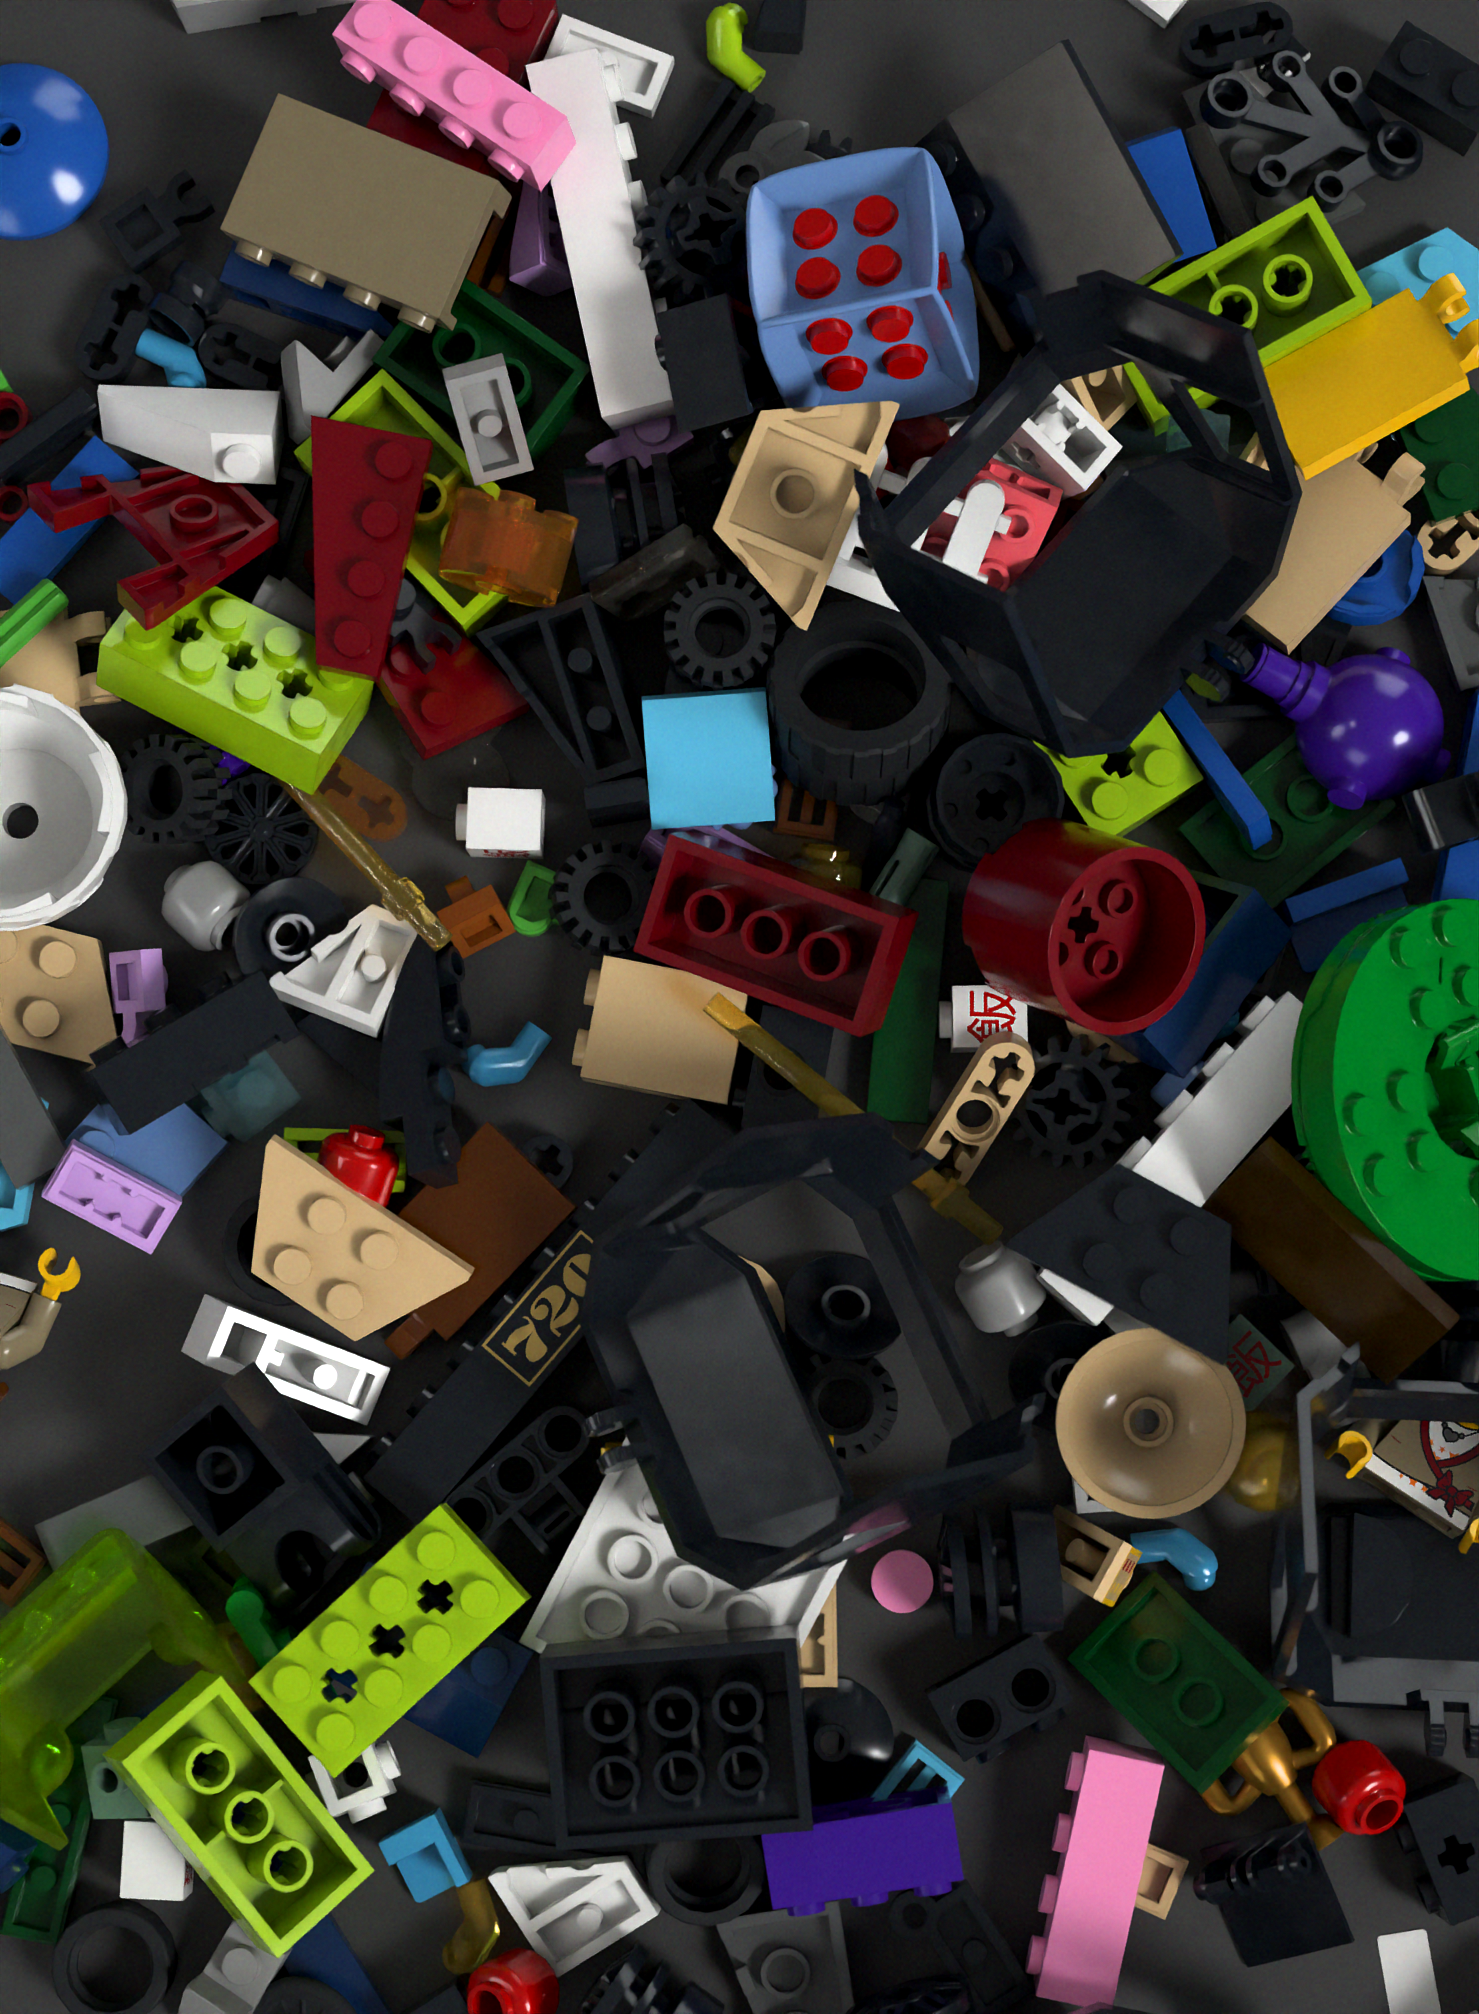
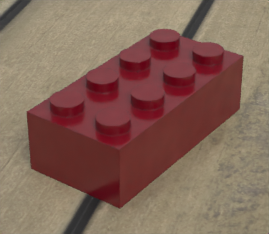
[366,0,559,175]
[633,829,919,1037]

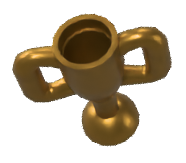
[1197,1687,1344,1852]

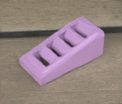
[509,180,573,297]

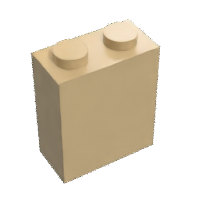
[572,955,749,1109]

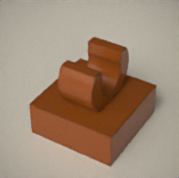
[436,875,516,959]

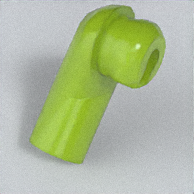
[706,3,766,93]

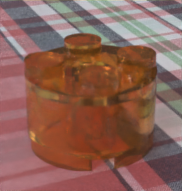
[438,487,579,608]

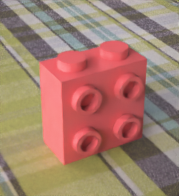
[920,458,1063,592]

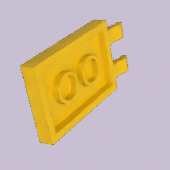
[1263,273,1479,481]

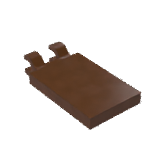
[384,1121,579,1360]

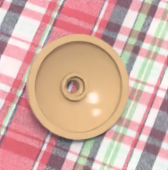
[1055,1328,1246,1519]

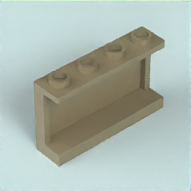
[220,93,512,333]

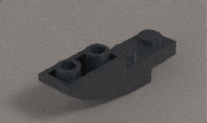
[379,930,471,1189]

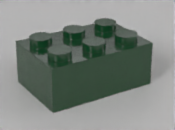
[371,278,595,482]

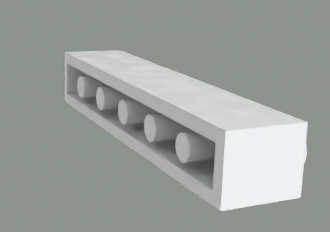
[526,47,675,430]

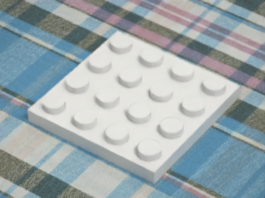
[519,1436,858,1654]

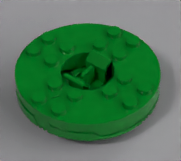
[1291,899,1479,1282]

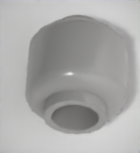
[161,860,251,952]
[955,1240,1046,1337]

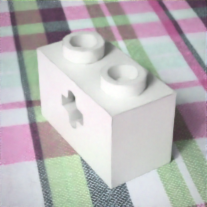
[1001,384,1123,501]

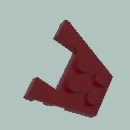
[27,465,279,631]

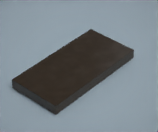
[1201,1136,1461,1385]

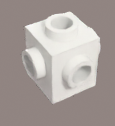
[305,1740,401,1824]

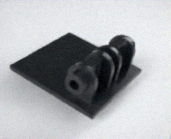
[1193,1821,1355,1968]

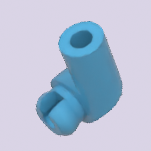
[136,328,207,388]

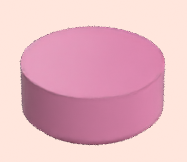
[871,1549,934,1613]

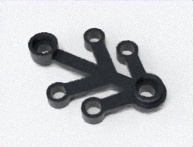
[1199,50,1423,213]

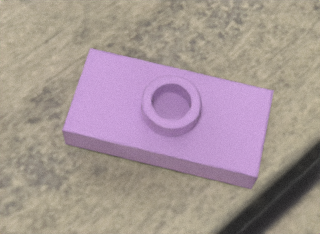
[41,1139,182,1254]

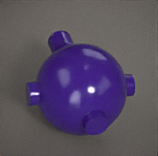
[1239,642,1451,810]

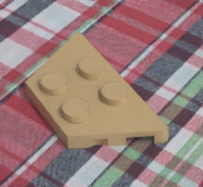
[713,401,900,631]
[0,925,118,1065]
[251,1134,475,1341]

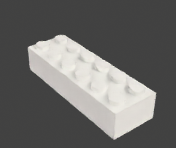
[1035,991,1303,1327]

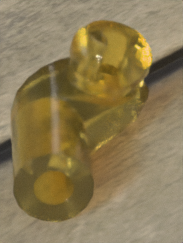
[441,1878,501,1974]

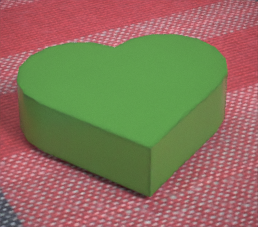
[507,860,585,937]

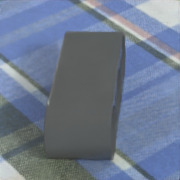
[34,1474,195,1584]

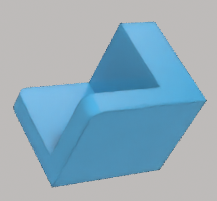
[378,1807,473,1903]

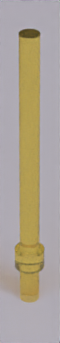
[272,775,452,951]
[702,991,1004,1246]

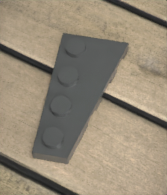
[716,1900,854,2014]

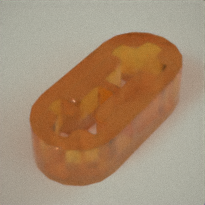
[304,754,408,842]

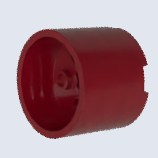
[962,817,1206,1035]

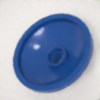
[0,63,110,241]

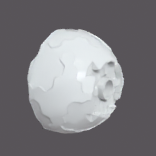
[0,684,128,931]

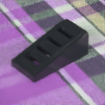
[754,0,807,55]

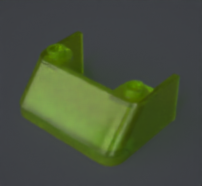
[0,1528,248,1851]

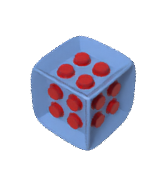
[746,147,980,422]

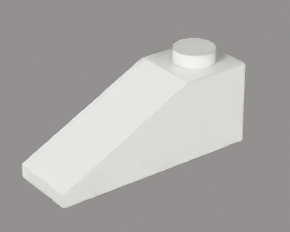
[97,385,284,484]
[181,1294,390,1426]

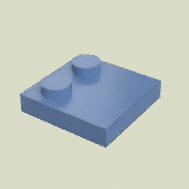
[65,1102,231,1198]

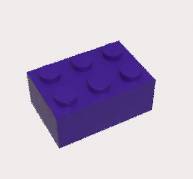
[761,1785,964,1917]

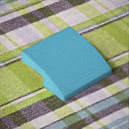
[642,687,775,830]

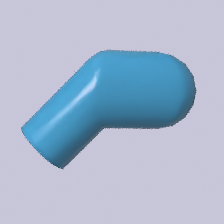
[461,1021,553,1087]
[1129,1528,1218,1591]

